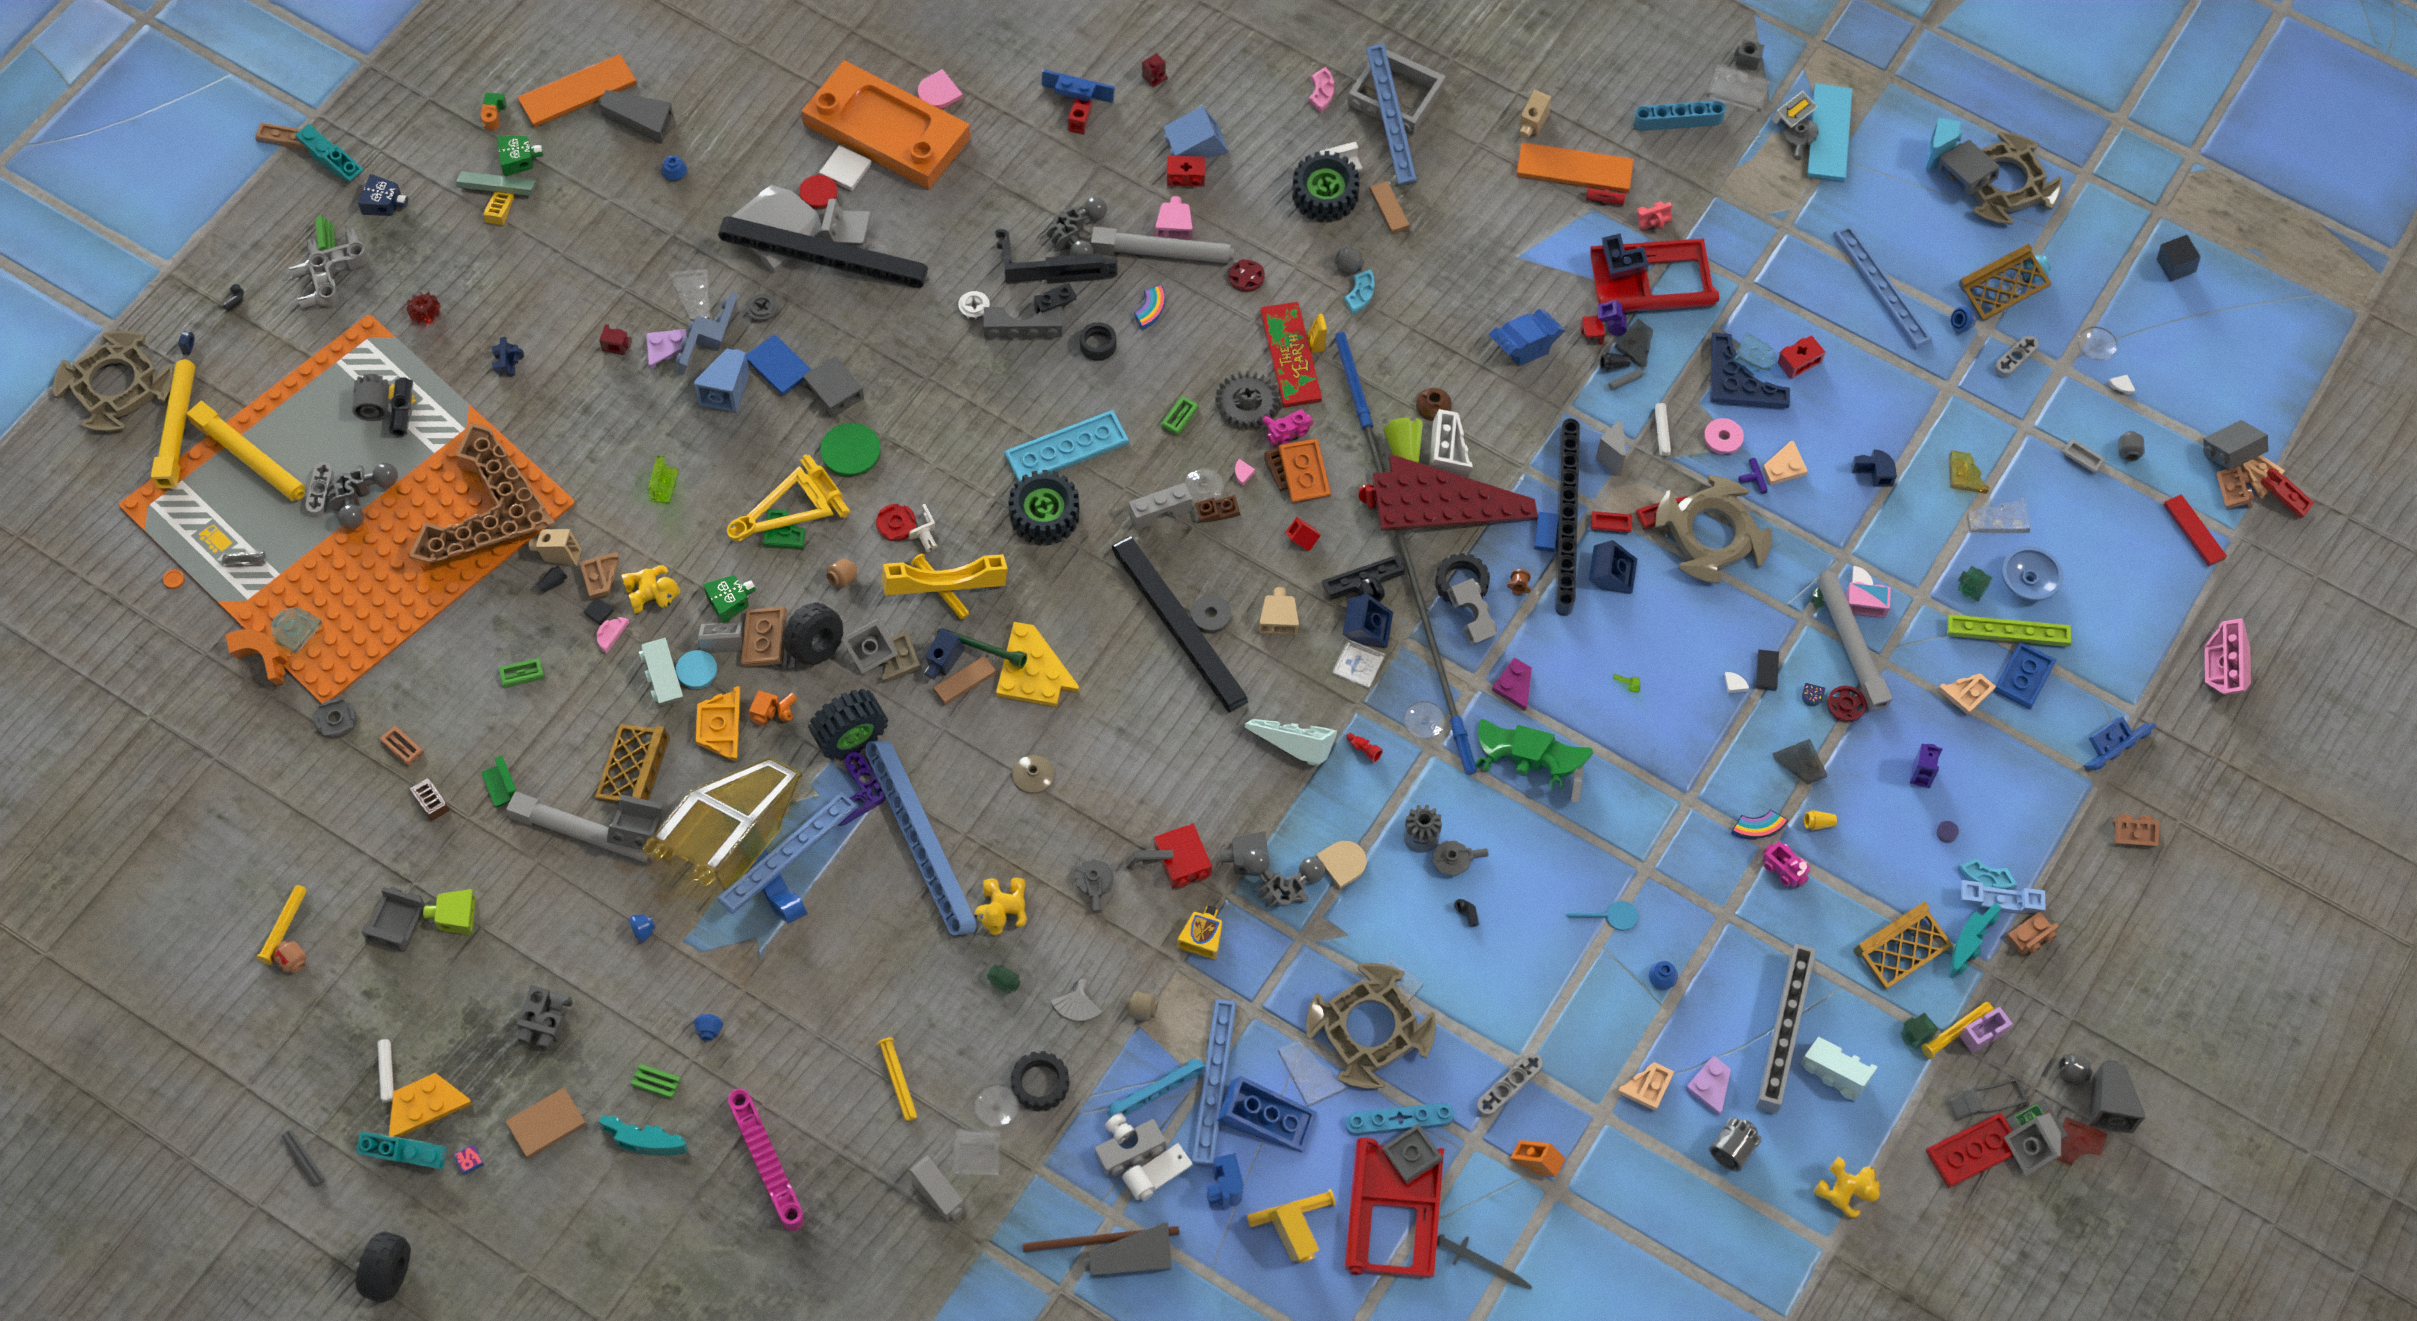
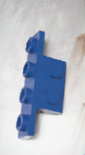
[1041,70,1115,103]
[2084,716,2157,771]

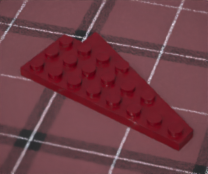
[1372,455,1538,531]

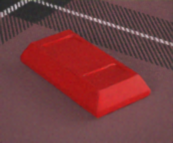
[1591,511,1632,533]

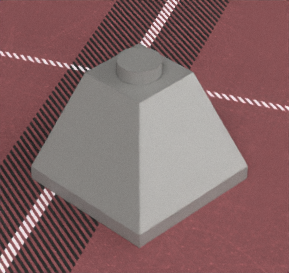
[2004,1113,2061,1176]

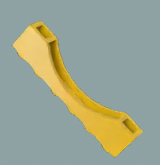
[881,554,1007,596]

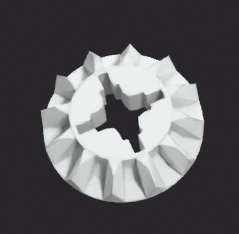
[959,291,990,319]

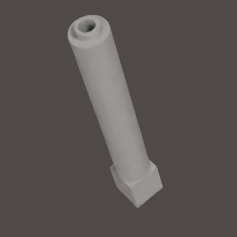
[1091,227,1234,264]
[1817,571,1892,712]
[506,791,658,864]

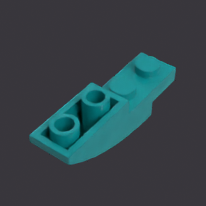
[295,123,364,183]
[1949,902,2002,978]
[599,1115,688,1156]
[356,1131,447,1169]

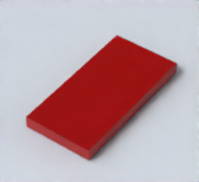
[1925,1112,2014,1189]

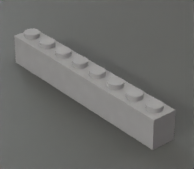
[1755,943,1816,1114]

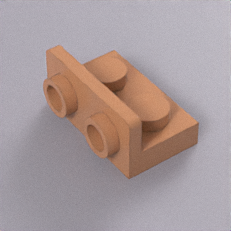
[2216,466,2255,509]
[2113,814,2160,846]
[2006,911,2059,957]

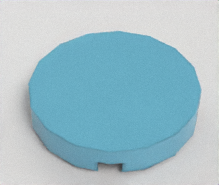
[676,650,717,690]

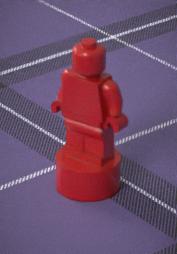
[1346,733,1383,763]

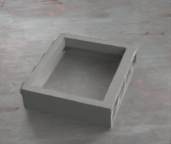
[1347,50,1446,135]

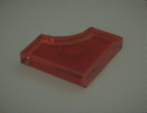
[2056,1117,2108,1166]

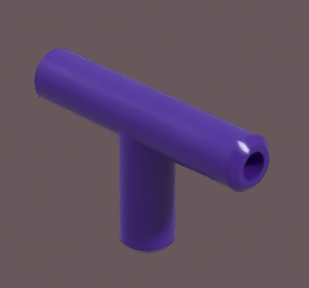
[1738,458,1768,494]

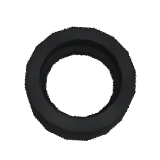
[1080,322,1117,361]

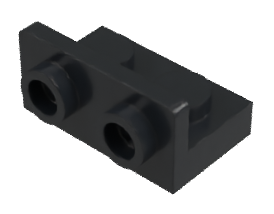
[1034,283,1077,314]

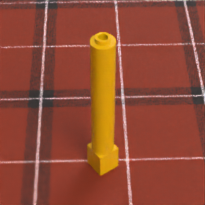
[151,359,196,489]
[187,400,305,501]

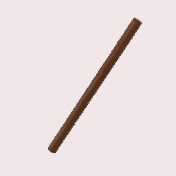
[1023,1226,1180,1252]

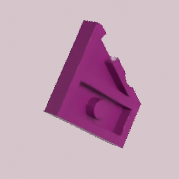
[1492,657,1532,711]

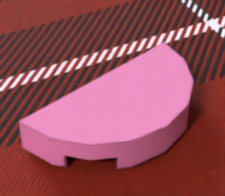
[597,617,629,654]

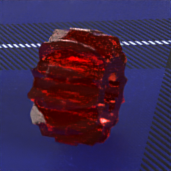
[406,292,441,325]

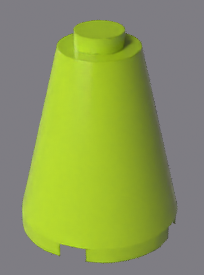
[1383,418,1423,463]

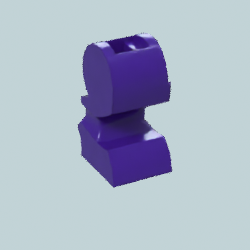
[1598,300,1627,336]

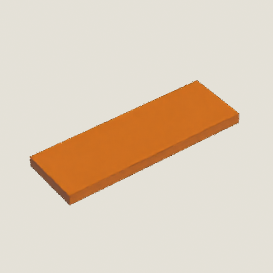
[517,54,637,127]
[1516,142,1634,193]

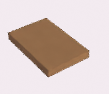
[741,606,787,667]
[505,1087,586,1159]

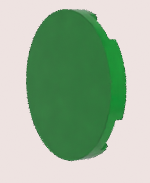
[820,423,881,477]

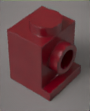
[1142,53,1168,88]
[599,324,632,355]

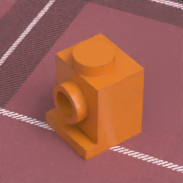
[749,690,779,726]

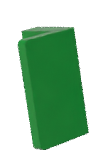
[482,755,517,808]

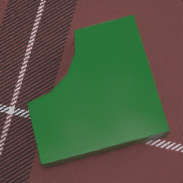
[763,509,806,550]

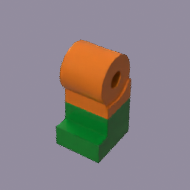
[481,92,507,131]

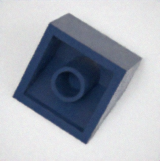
[1589,540,1637,594]
[1343,594,1393,648]

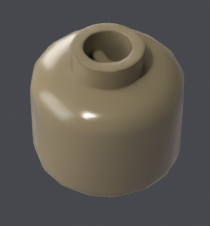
[1125,991,1158,1021]

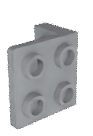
[821,199,871,245]

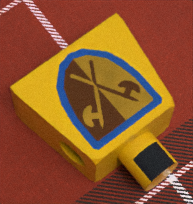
[1177,906,1222,960]

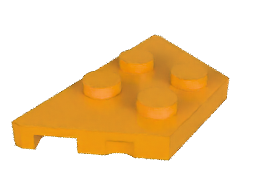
[696,686,741,761]
[389,1073,472,1137]

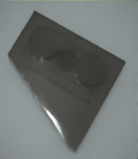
[1614,319,1653,370]
[1773,739,1827,785]

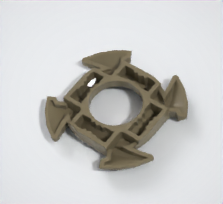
[1949,131,2062,225]
[53,331,174,432]
[1655,475,1772,584]
[1306,963,1436,1089]

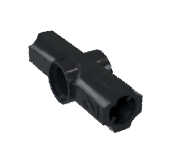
[389,377,413,437]

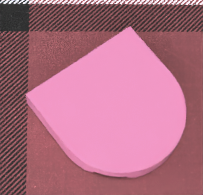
[918,69,963,109]

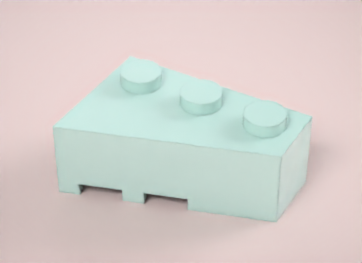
[639,638,684,707]
[1801,1037,1878,1102]

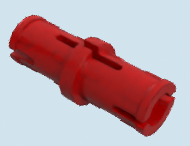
[1586,188,1626,206]

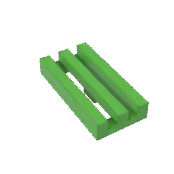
[316,215,335,251]
[1161,396,1199,436]
[499,658,545,688]
[631,1064,681,1099]

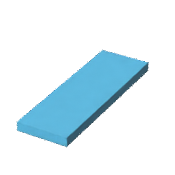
[1807,83,1852,182]
[1004,410,1129,482]

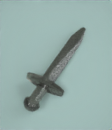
[1437,1234,1532,1289]

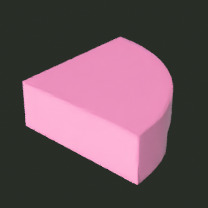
[1235,459,1255,486]

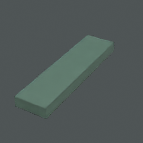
[456,171,537,196]

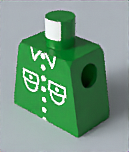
[497,136,543,176]
[703,575,756,623]

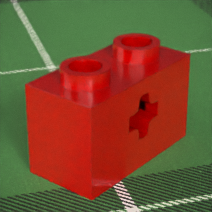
[1167,156,1205,187]
[1777,335,1826,379]

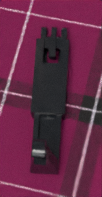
[996,229,1118,283]

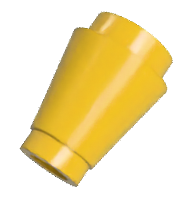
[1804,810,1837,831]

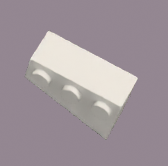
[1429,409,1473,478]

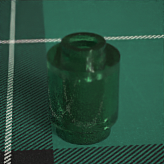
[987,964,1020,994]

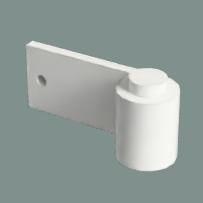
[1122,1143,1193,1201]

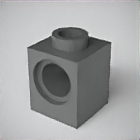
[1734,39,1765,71]

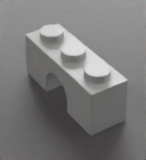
[1129,483,1192,530]
[1447,578,1497,646]
[1094,1119,1166,1177]

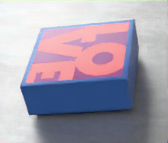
[453,1144,484,1175]

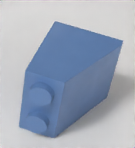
[1164,106,1229,159]
[694,349,750,413]

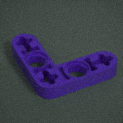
[837,752,886,826]

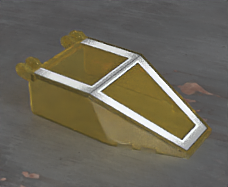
[643,757,803,891]

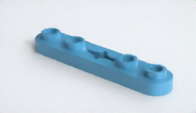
[1107,1058,1206,1118]
[1345,1103,1455,1136]

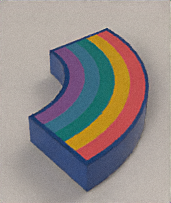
[1134,284,1165,330]

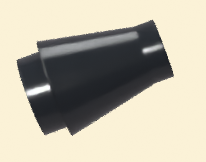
[1600,352,1631,372]
[537,565,568,593]

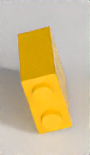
[1269,1201,1319,1264]

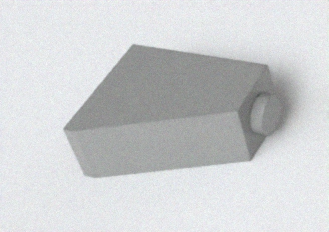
[910,1156,964,1222]

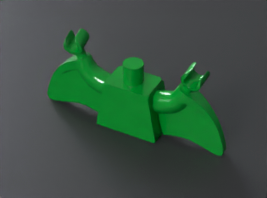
[1476,719,1593,791]

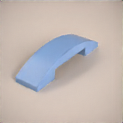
[1961,880,2046,913]

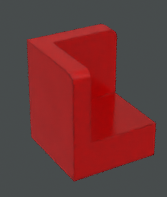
[1580,315,1605,345]
[1285,517,1321,551]

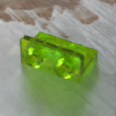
[647,455,679,504]

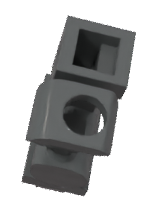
[517,985,573,1050]

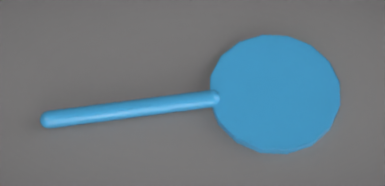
[1566,901,1638,931]

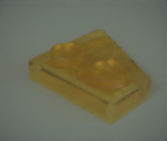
[1949,450,1990,494]

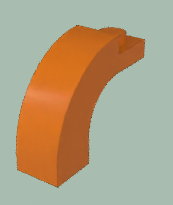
[225,629,288,685]

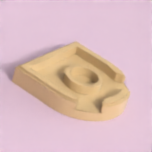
[1316,841,1367,890]

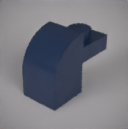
[1851,449,1897,487]

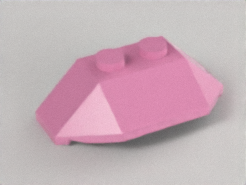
[2205,618,2251,695]

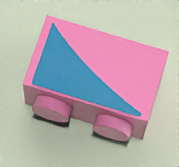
[1846,582,1891,618]

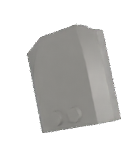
[731,185,823,273]

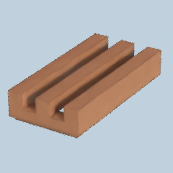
[379,725,424,767]

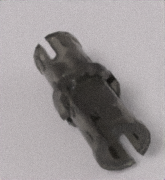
[222,551,266,567]

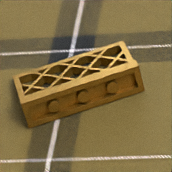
[1959,243,2052,321]
[595,724,670,803]
[1853,901,1953,990]

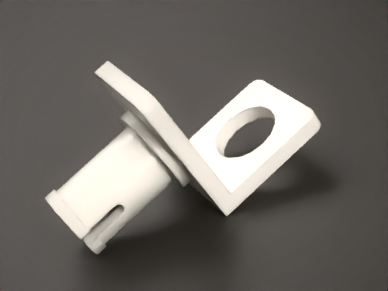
[909,504,938,552]

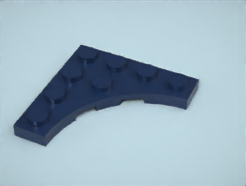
[1710,333,1790,408]

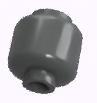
[1335,247,1365,275]
[2118,431,2145,462]
[2057,1053,2092,1085]

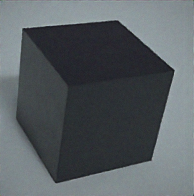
[2157,234,2201,282]

